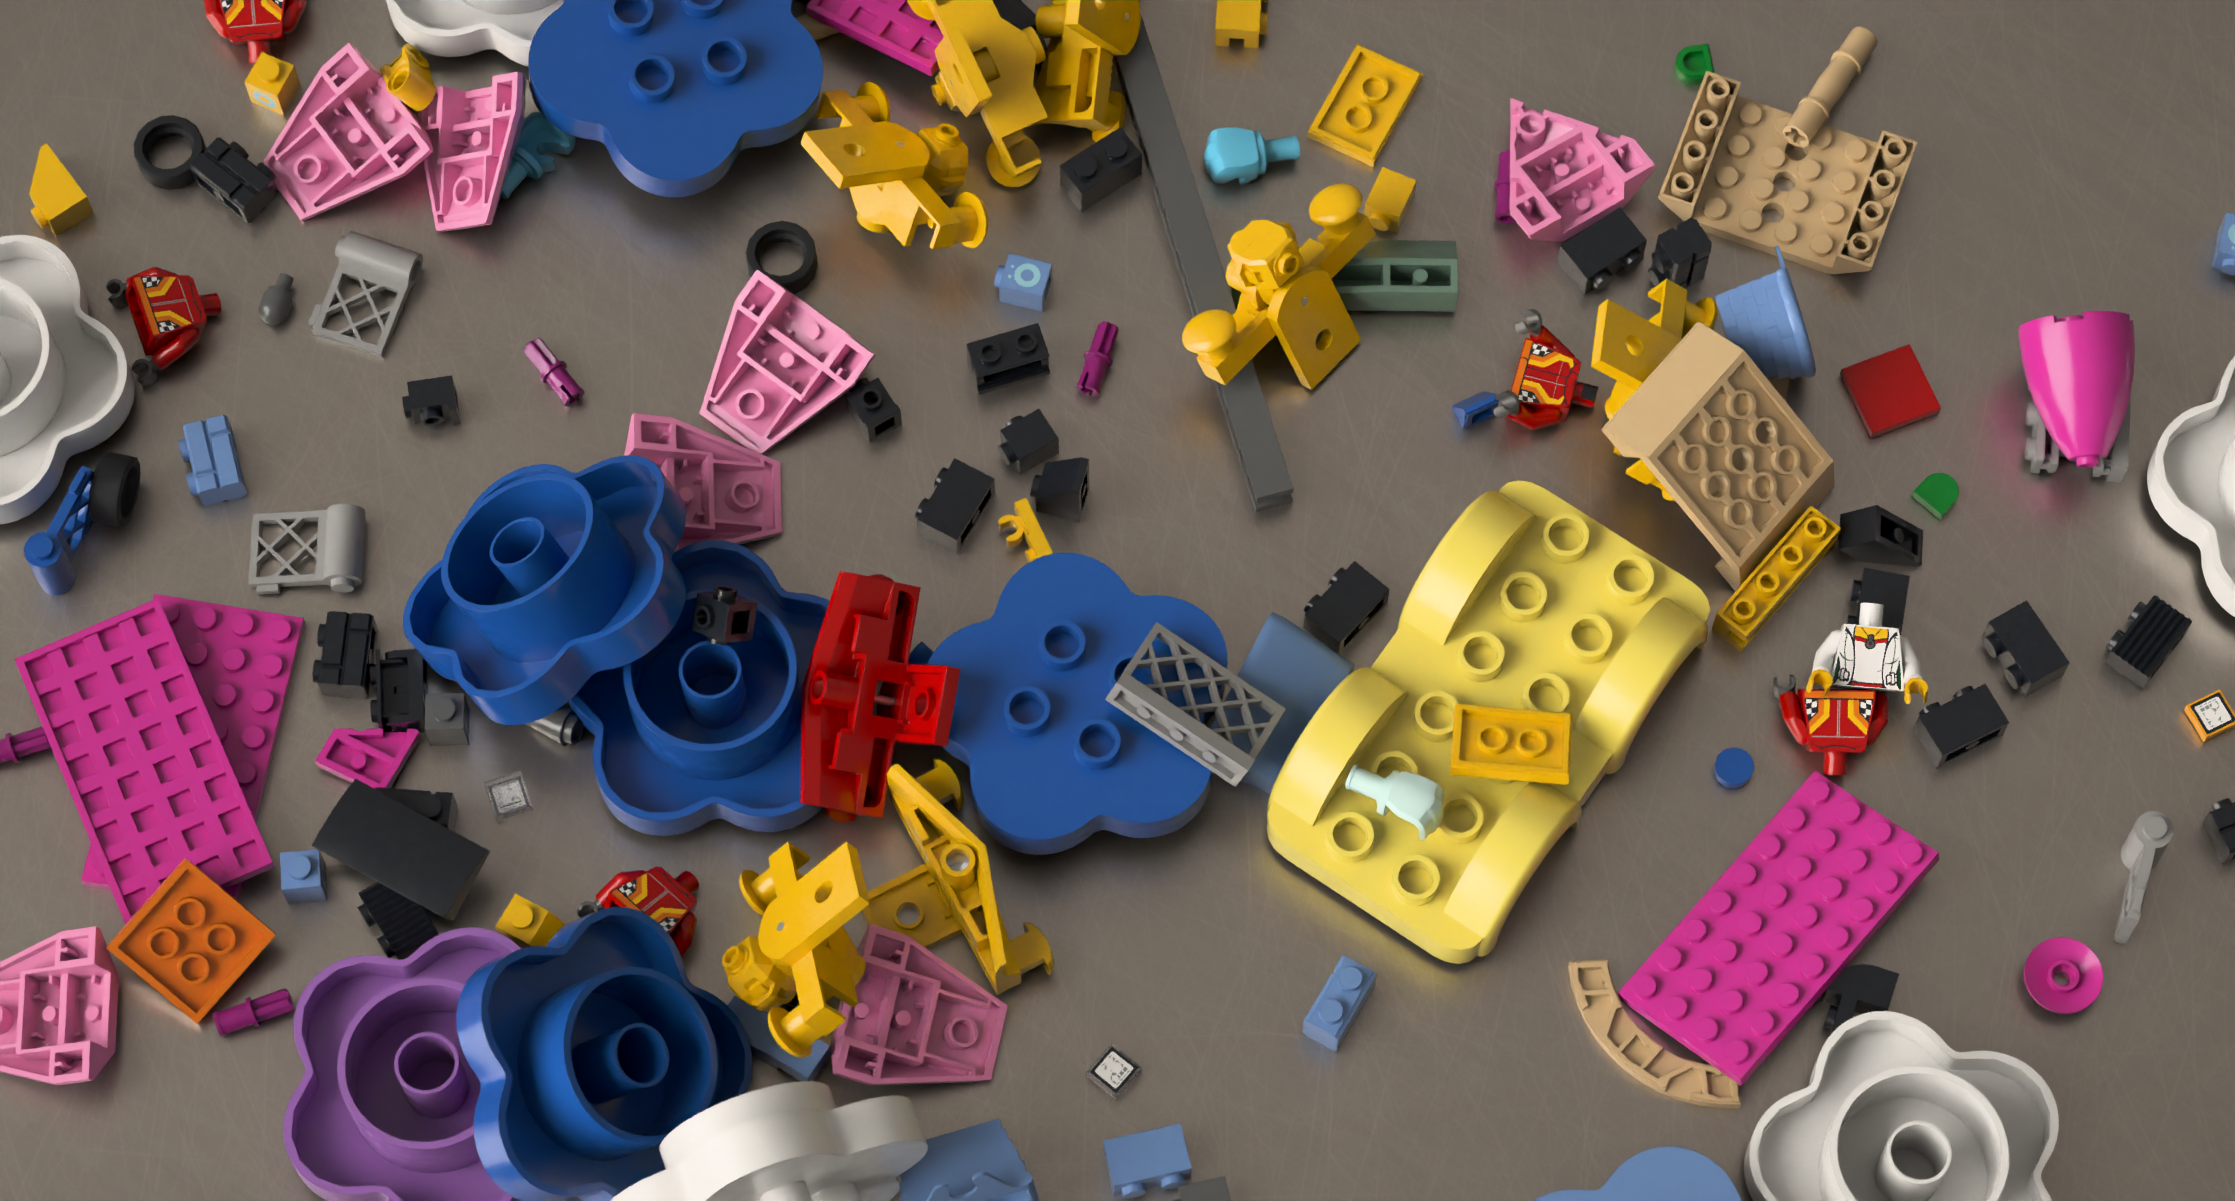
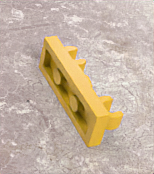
[998,498,1053,563]

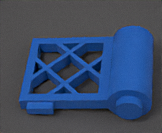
[24,466,94,596]

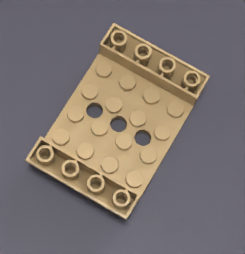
[1658,71,1918,275]
[1601,322,1835,591]

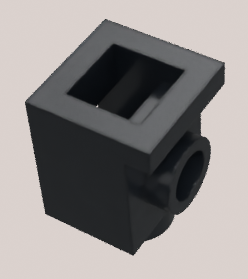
[402,375,461,426]
[845,378,902,443]

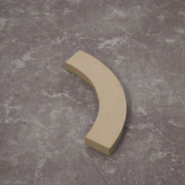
[1568,959,1741,1108]

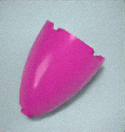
[2018,311,2135,468]

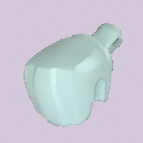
[1345,765,1444,840]

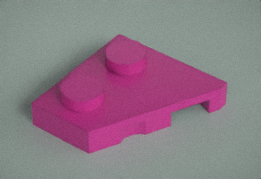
[315,729,421,789]

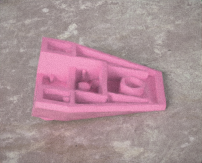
[263,43,433,221]
[417,72,526,232]
[699,270,876,455]
[624,413,783,552]
[830,924,1008,1086]
[0,926,119,1085]

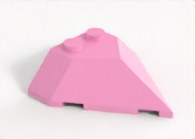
[1510,98,1655,242]

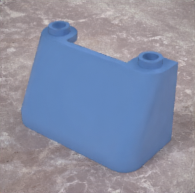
[1210,612,1355,794]

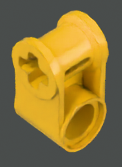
[380,43,436,112]

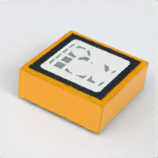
[2184,689,2235,742]

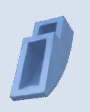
[727,996,831,1081]

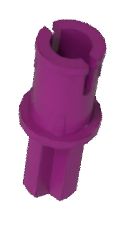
[1494,149,1516,224]
[1076,321,1119,396]
[524,338,585,407]
[0,727,51,763]
[213,989,294,1037]

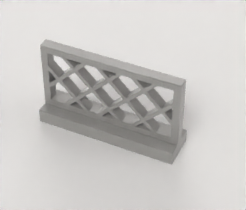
[1105,622,1286,787]

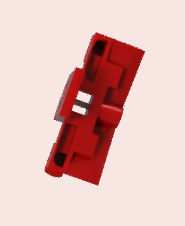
[800,571,960,823]

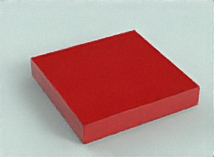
[1840,344,1941,438]

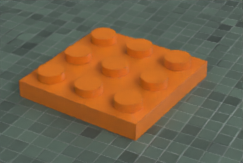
[106,857,276,1024]

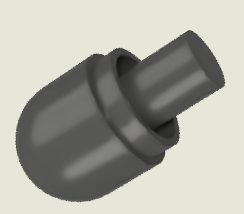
[258,273,294,325]

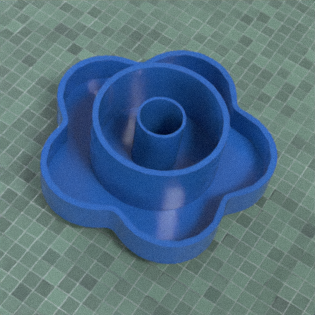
[528,0,823,197]
[403,455,686,725]
[569,540,829,836]
[927,553,1227,855]
[456,907,752,1201]

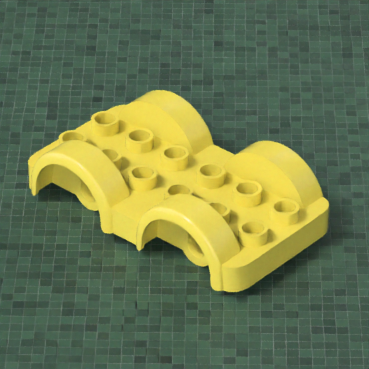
[1267,480,1710,964]

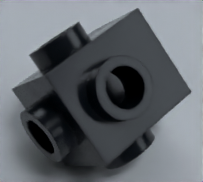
[692,586,757,645]

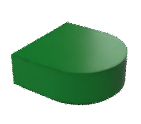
[1675,44,1715,84]
[1912,473,1959,520]

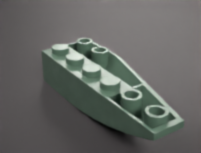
[1232,240,1458,312]

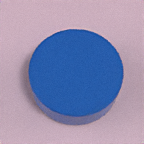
[1714,748,1754,788]

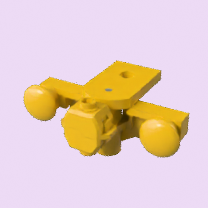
[907,0,1048,187]
[801,82,989,250]
[1182,183,1376,390]
[1591,279,1718,501]
[722,842,870,1058]

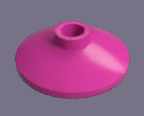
[2024,937,2103,1014]

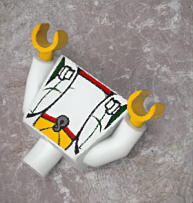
[1806,603,1928,704]

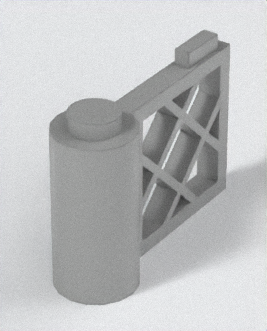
[308,231,423,357]
[248,504,365,595]
[2113,811,2174,945]

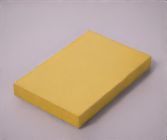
[1308,44,1423,167]
[1450,703,1573,785]

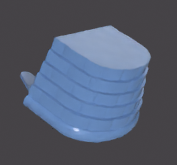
[1715,246,1816,380]
[899,1118,1039,1201]

